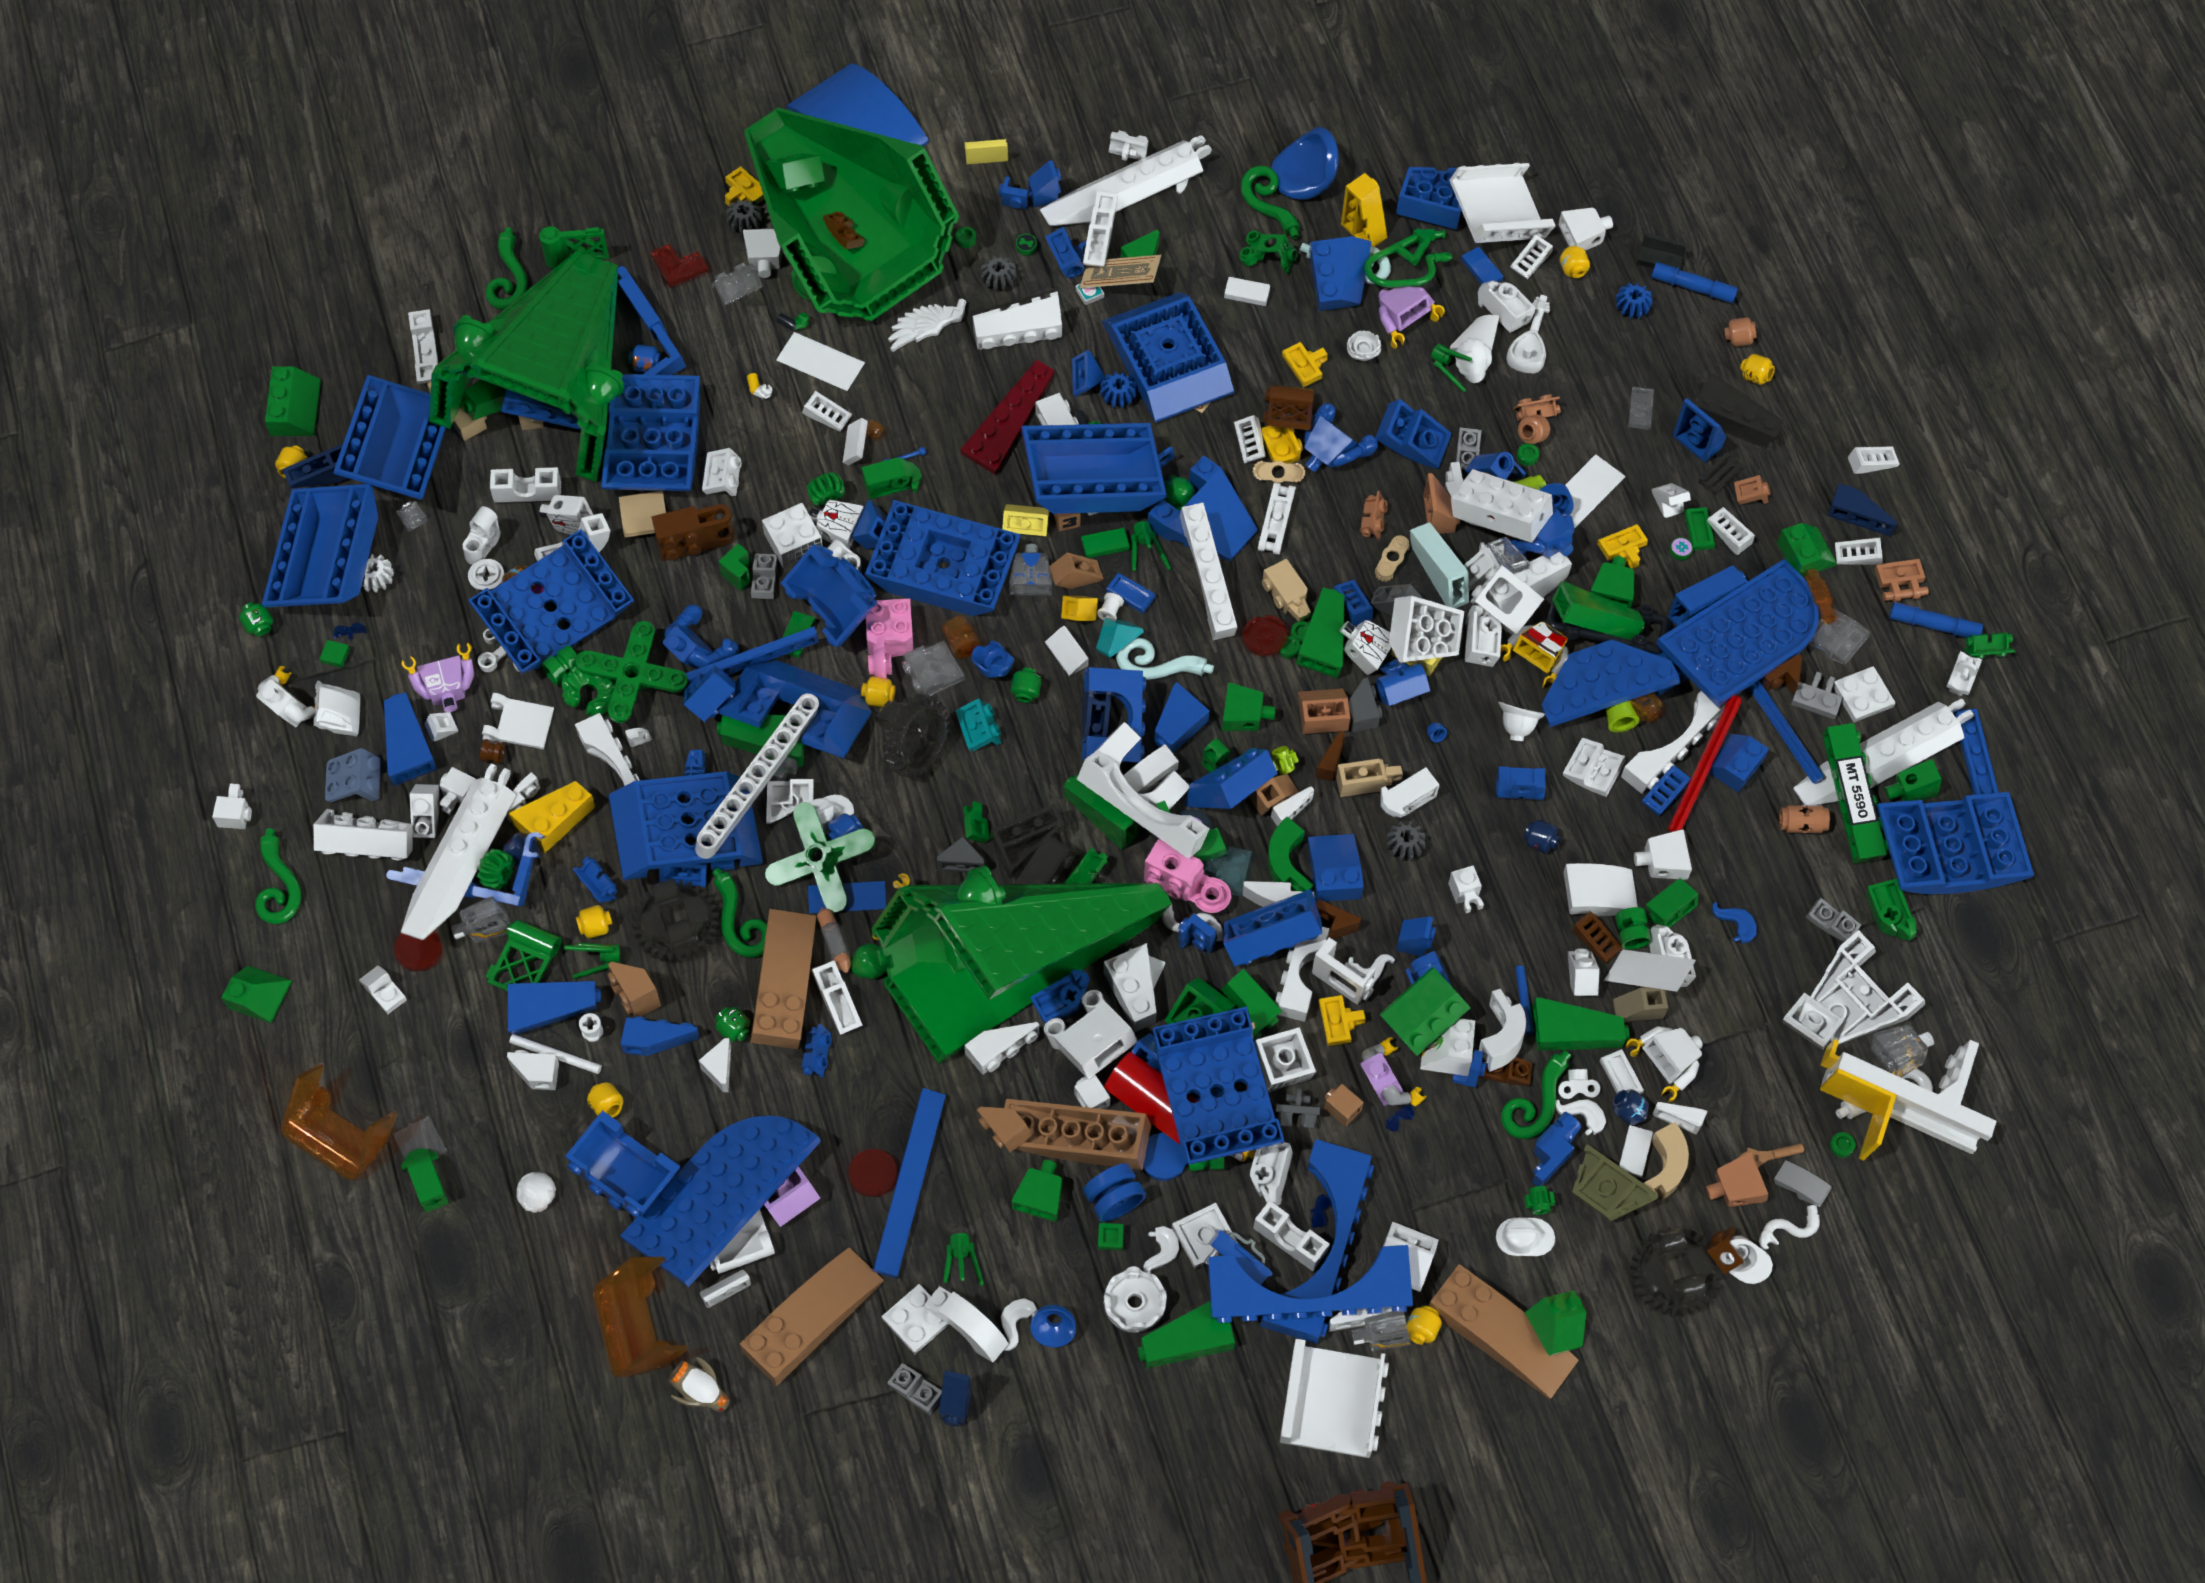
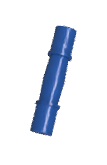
[1651,262,1738,304]
[1889,602,1983,638]

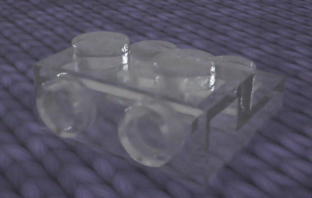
[901,640,965,698]

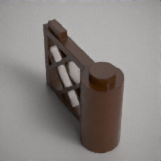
[1262,385,1314,430]

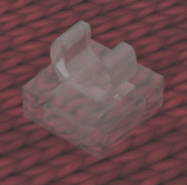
[396,501,428,532]
[771,757,798,781]

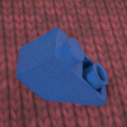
[1028,160,1061,208]
[851,500,887,549]
[1396,916,1436,957]

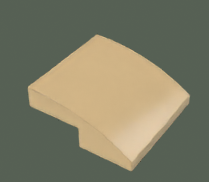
[619,491,666,537]

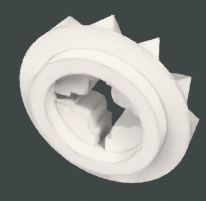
[468,559,505,591]

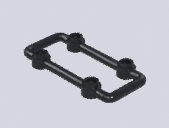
[1546,594,1670,654]

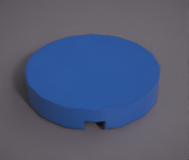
[1143,1132,1187,1181]

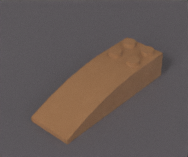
[750,909,816,1049]
[1004,1099,1151,1170]
[740,1247,884,1386]
[1429,1264,1579,1400]

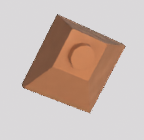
[1423,473,1460,534]

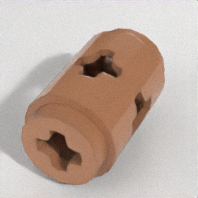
[1779,805,1830,833]

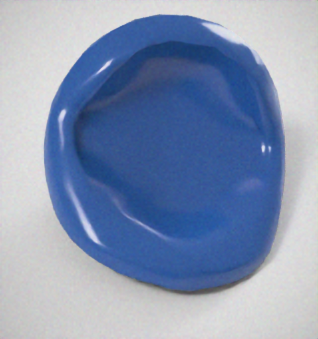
[1271,127,1339,200]

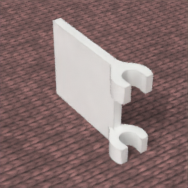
[482,693,554,750]

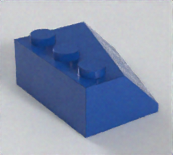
[1396,167,1462,230]
[1309,236,1372,311]
[1185,748,1277,809]

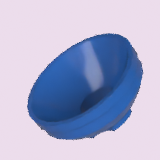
[1030,1305,1076,1347]

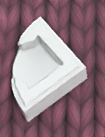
[625,728,652,748]

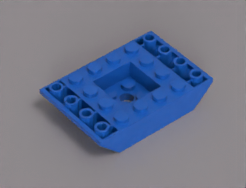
[1102,292,1234,423]
[865,500,1021,616]

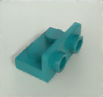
[955,698,1001,752]

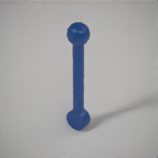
[884,447,926,461]

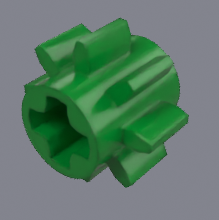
[1524,1186,1555,1215]

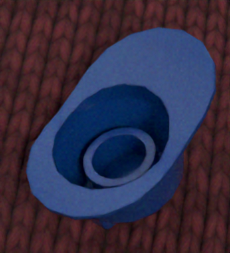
[1539,483,1574,516]

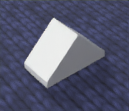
[699,1038,731,1092]

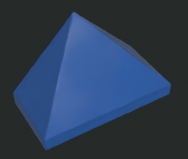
[1072,350,1105,397]
[659,863,707,887]

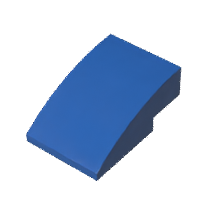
[1375,399,1452,469]

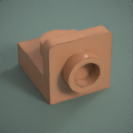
[1734,475,1771,505]

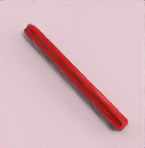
[1668,695,1741,833]

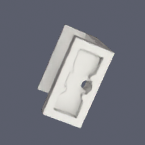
[1470,565,1544,635]
[1312,937,1376,1005]

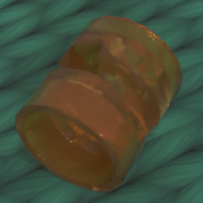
[942,616,981,659]

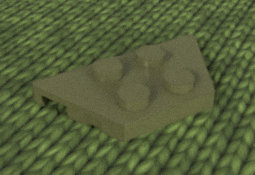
[1572,1144,1659,1221]

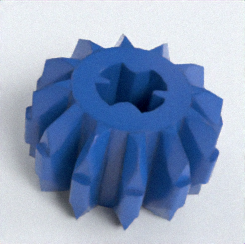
[1615,282,1652,319]
[1100,371,1137,408]

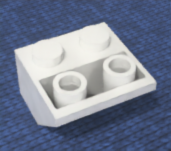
[1383,1222,1439,1292]

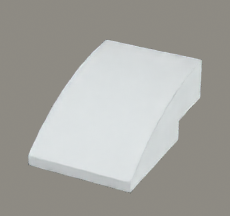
[1564,864,1638,917]

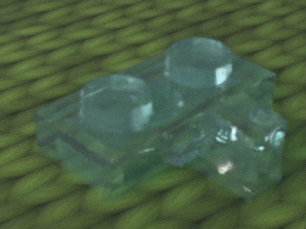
[1205,846,1252,896]

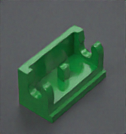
[1646,878,1698,928]

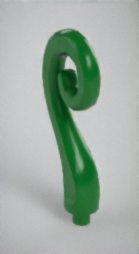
[1241,165,1300,239]
[485,227,528,310]
[255,828,301,925]
[712,868,767,958]
[1501,1050,1571,1139]

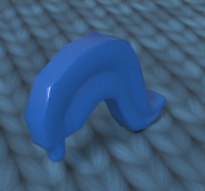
[1712,902,1757,943]

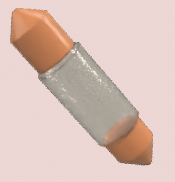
[817,907,852,973]

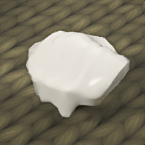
[1455,337,1492,383]

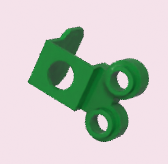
[1239,230,1297,274]

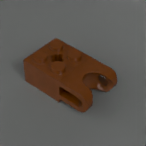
[651,504,735,561]

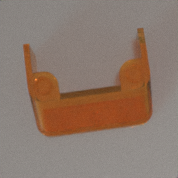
[281,1063,397,1180]
[593,1257,688,1377]

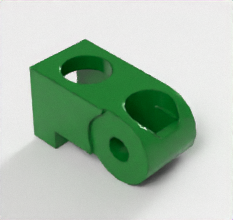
[1202,738,1231,773]

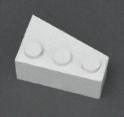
[1104,943,1156,1032]

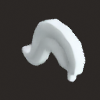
[1345,954,1395,982]
[1555,1099,1606,1135]
[1143,1226,1179,1274]
[1001,1298,1037,1351]

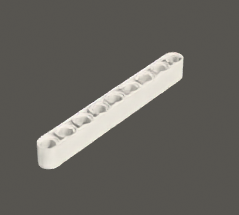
[695,694,819,859]

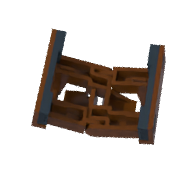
[1278,1481,1427,1583]

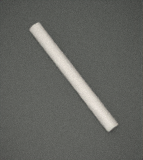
[509,1034,602,1074]

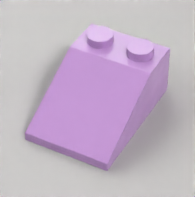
[764,1166,820,1227]

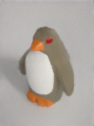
[668,1357,730,1412]

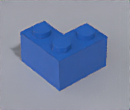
[683,665,736,722]

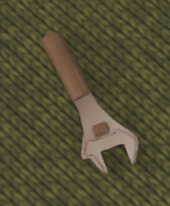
[1739,1143,1804,1168]

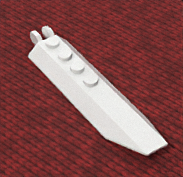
[1040,135,1212,226]
[1793,699,1974,805]
[401,764,516,940]

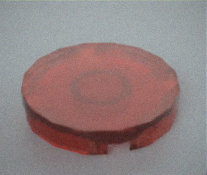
[1242,615,1288,656]
[394,931,442,972]
[848,1149,897,1197]

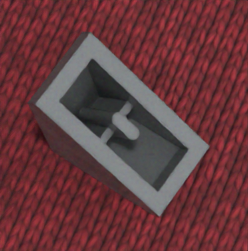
[937,837,984,872]

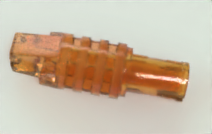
[1806,569,1837,624]

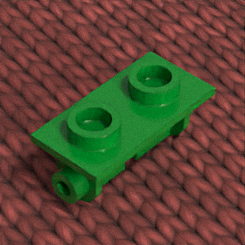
[1963,632,2015,658]
[1065,847,1108,884]

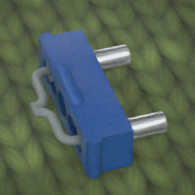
[1204,1229,1272,1285]

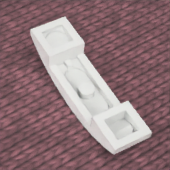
[408,309,438,384]

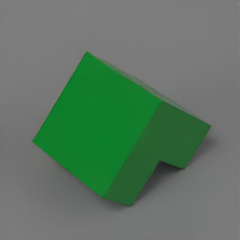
[718,544,750,591]

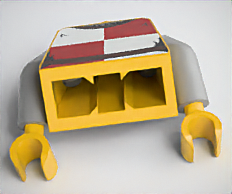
[1500,622,1568,688]

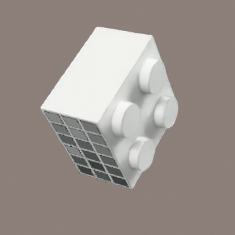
[762,503,822,568]
[1254,1027,1316,1092]

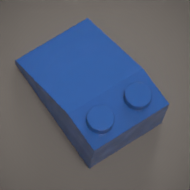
[1673,398,1726,463]
[1307,834,1364,902]

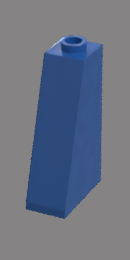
[1668,565,1748,626]
[384,692,437,787]
[508,981,601,1035]

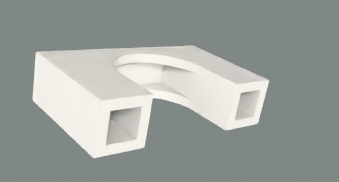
[1096,722,1190,826]

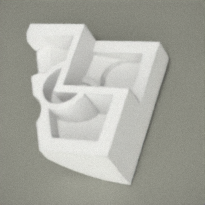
[1450,315,1499,351]
[766,779,814,824]

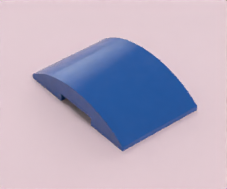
[786,63,929,146]
[601,374,700,491]
[1877,792,2034,894]

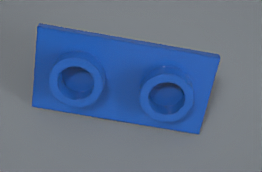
[573,857,617,903]
[801,1024,832,1078]

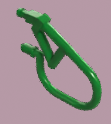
[1364,228,1452,288]

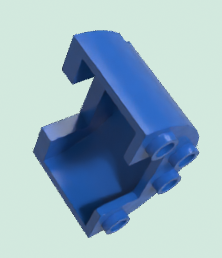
[781,544,877,647]
[565,1110,680,1218]

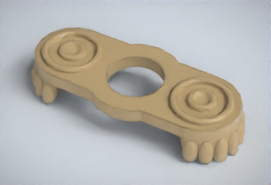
[1252,461,1305,483]
[1375,535,1410,582]

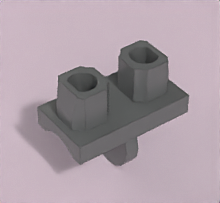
[1275,1088,1320,1128]

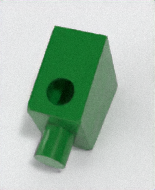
[1591,556,1634,608]
[1222,682,1276,731]
[1884,759,1942,801]
[1012,1160,1062,1222]

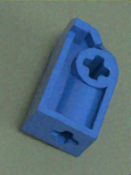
[1030,969,1089,1025]

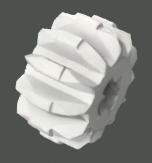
[361,554,394,593]

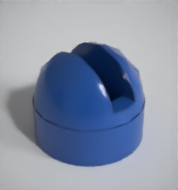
[1427,722,1447,743]

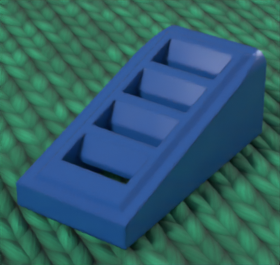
[1334,580,1373,626]
[1642,765,1691,816]

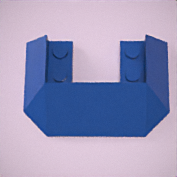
[717,660,871,758]

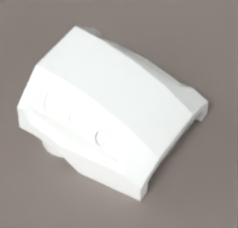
[313,681,360,737]

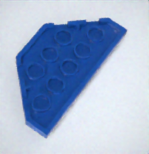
[1541,640,1680,727]

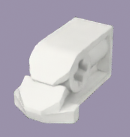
[1478,281,1536,333]
[1465,605,1502,667]
[1380,767,1439,818]
[1647,925,1696,987]
[1250,1142,1293,1206]

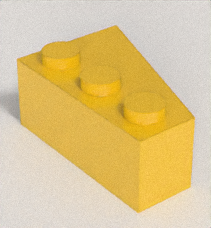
[1341,173,1387,247]
[509,781,595,853]

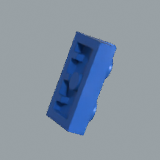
[1178,913,1216,954]

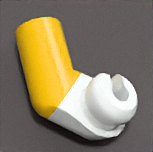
[747,373,772,399]

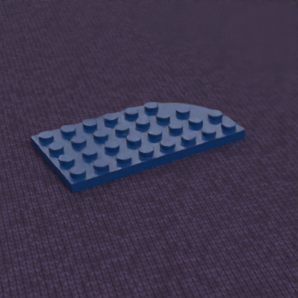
[1656,559,1819,707]
[620,1116,821,1287]

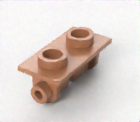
[1513,394,1561,421]
[1360,491,1388,540]

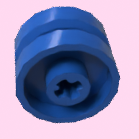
[1083,1163,1147,1222]

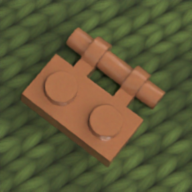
[1875,559,1929,602]

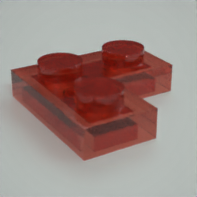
[651,244,708,288]

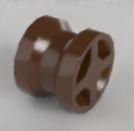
[480,739,505,764]

